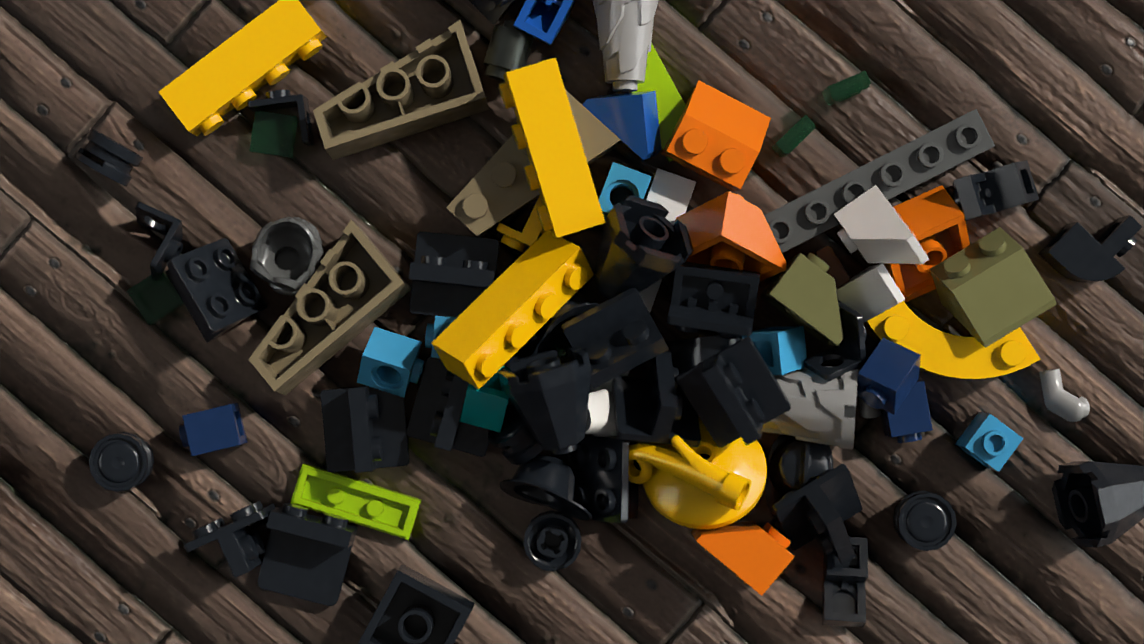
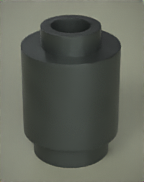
[483,20,534,83]

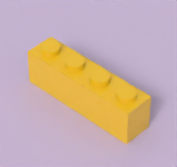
[159,0,327,136]
[499,58,605,238]
[431,230,594,389]

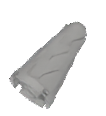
[592,0,659,92]
[762,366,858,450]

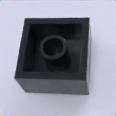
[358,564,475,644]

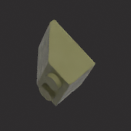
[930,227,1057,348]
[760,253,843,346]

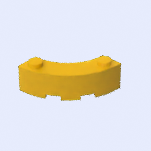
[863,301,1040,379]

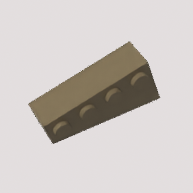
[313,20,489,160]
[446,90,621,238]
[248,220,411,395]

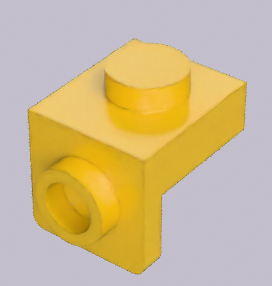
[496,195,551,252]

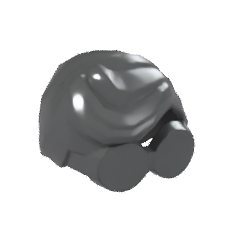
[250,216,324,296]

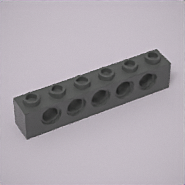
[764,109,995,253]

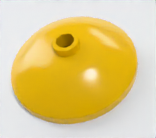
[643,416,767,529]

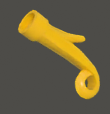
[628,435,751,511]

